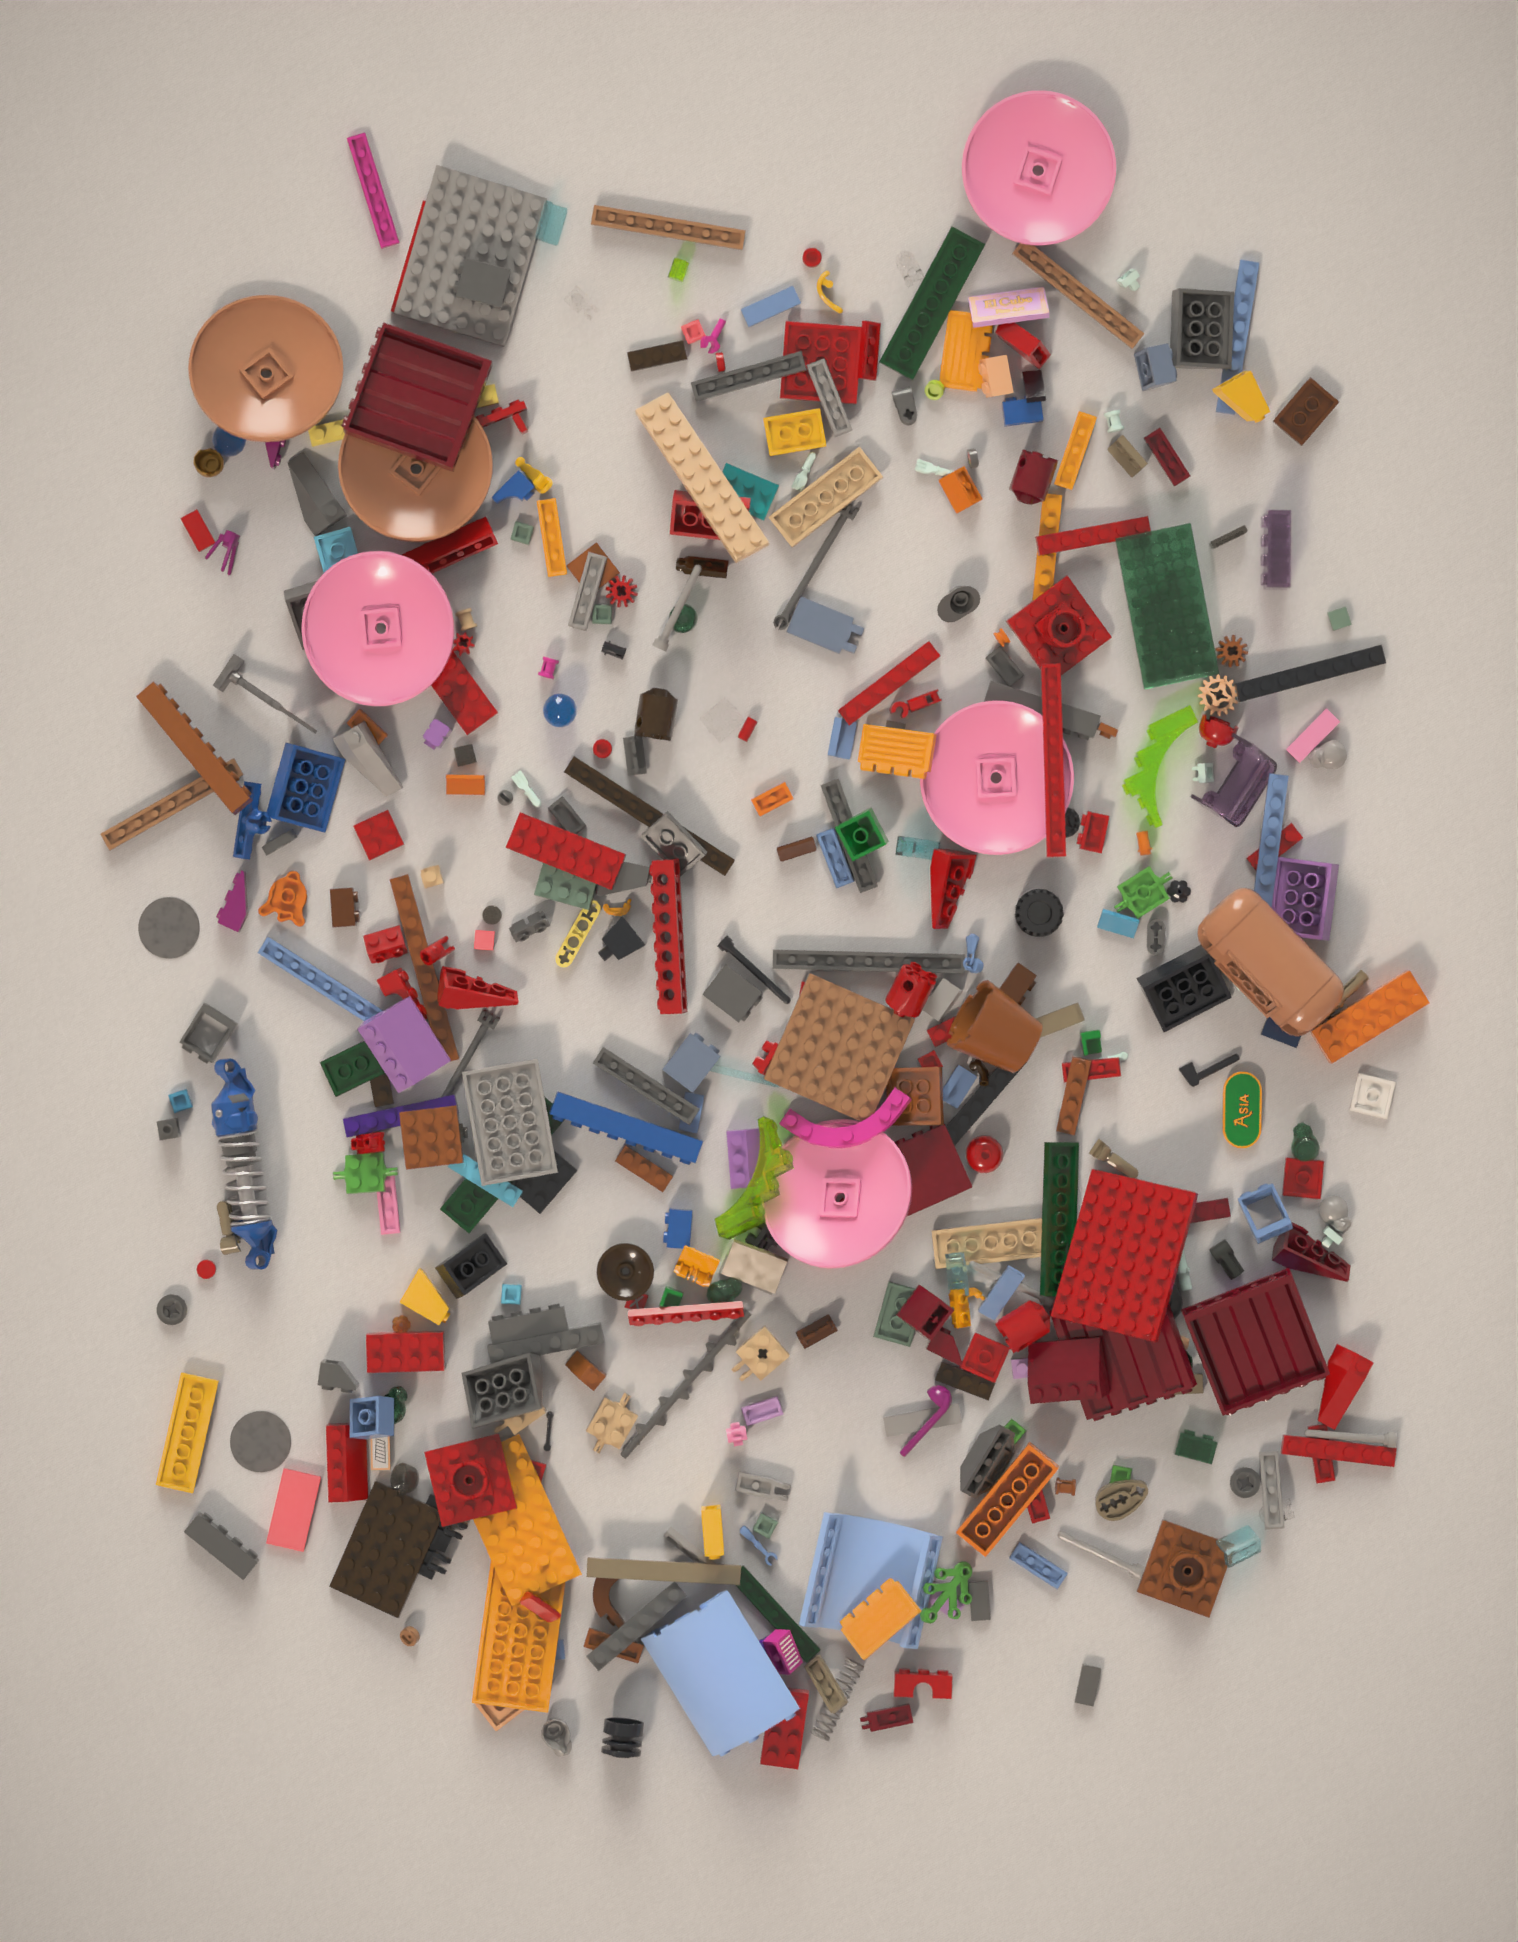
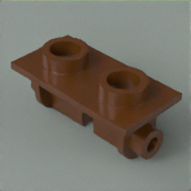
[795,1314,838,1349]

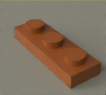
[615,1145,673,1192]
[583,1628,644,1664]

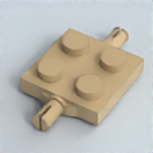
[586,1393,638,1454]

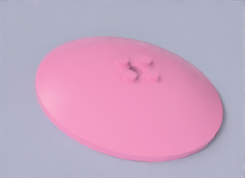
[962,91,1116,246]
[302,551,454,706]
[920,701,1074,855]
[761,1119,912,1268]

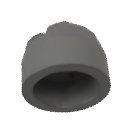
[497,790,513,806]

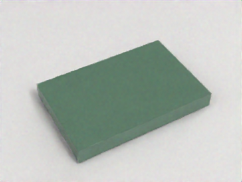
[873,1281,915,1347]

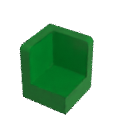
[1080,1030,1102,1056]
[659,1286,684,1307]

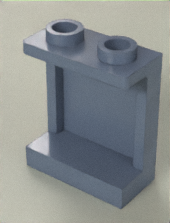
[662,1032,721,1093]

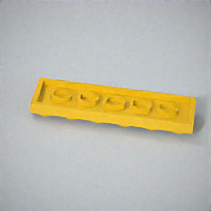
[156,1372,219,1493]

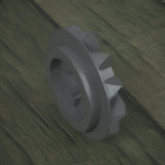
[156,1294,187,1325]
[1230,1467,1261,1498]

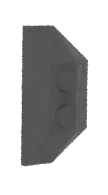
[960,1425,1015,1499]

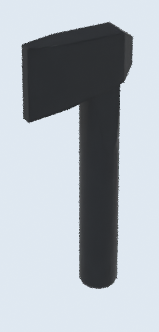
[1179,1054,1240,1087]

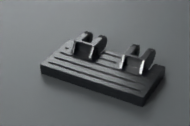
[419,1494,468,1580]

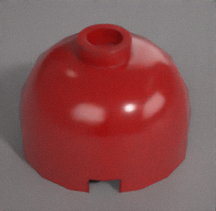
[1199,714,1239,748]
[965,1135,1004,1173]

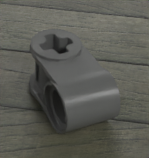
[892,386,917,426]

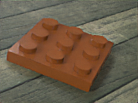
[886,1067,944,1126]
[399,1105,464,1170]

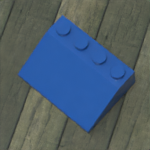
[267,742,345,833]

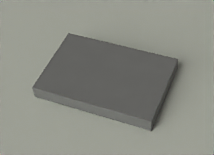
[640,811,707,877]

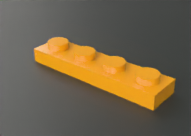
[1054,411,1097,490]
[537,498,567,577]

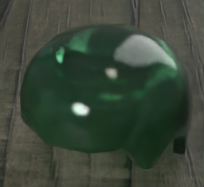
[669,604,698,633]

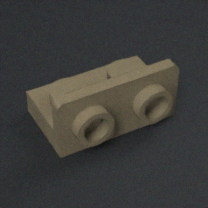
[1107,435,1148,477]

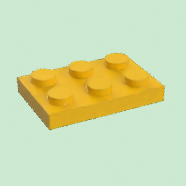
[763,408,826,457]

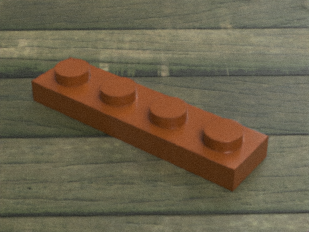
[1056,1056,1092,1135]

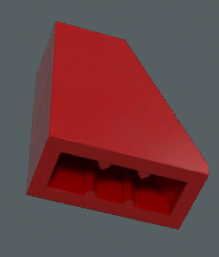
[995,322,1051,370]

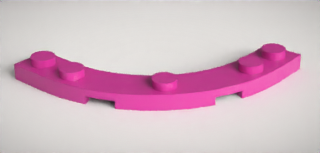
[779,1088,912,1148]

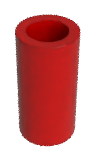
[737,717,758,742]

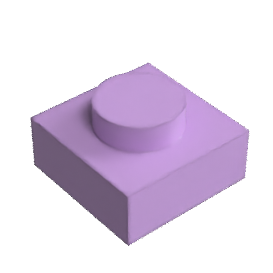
[1011,1358,1028,1379]

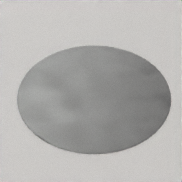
[138,897,200,959]
[230,1411,291,1472]

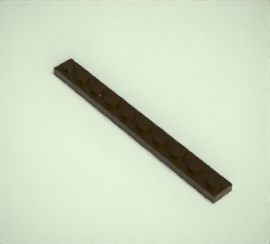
[564,756,735,876]

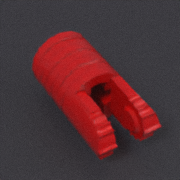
[420,936,455,966]

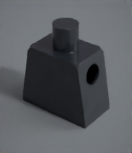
[598,916,645,961]

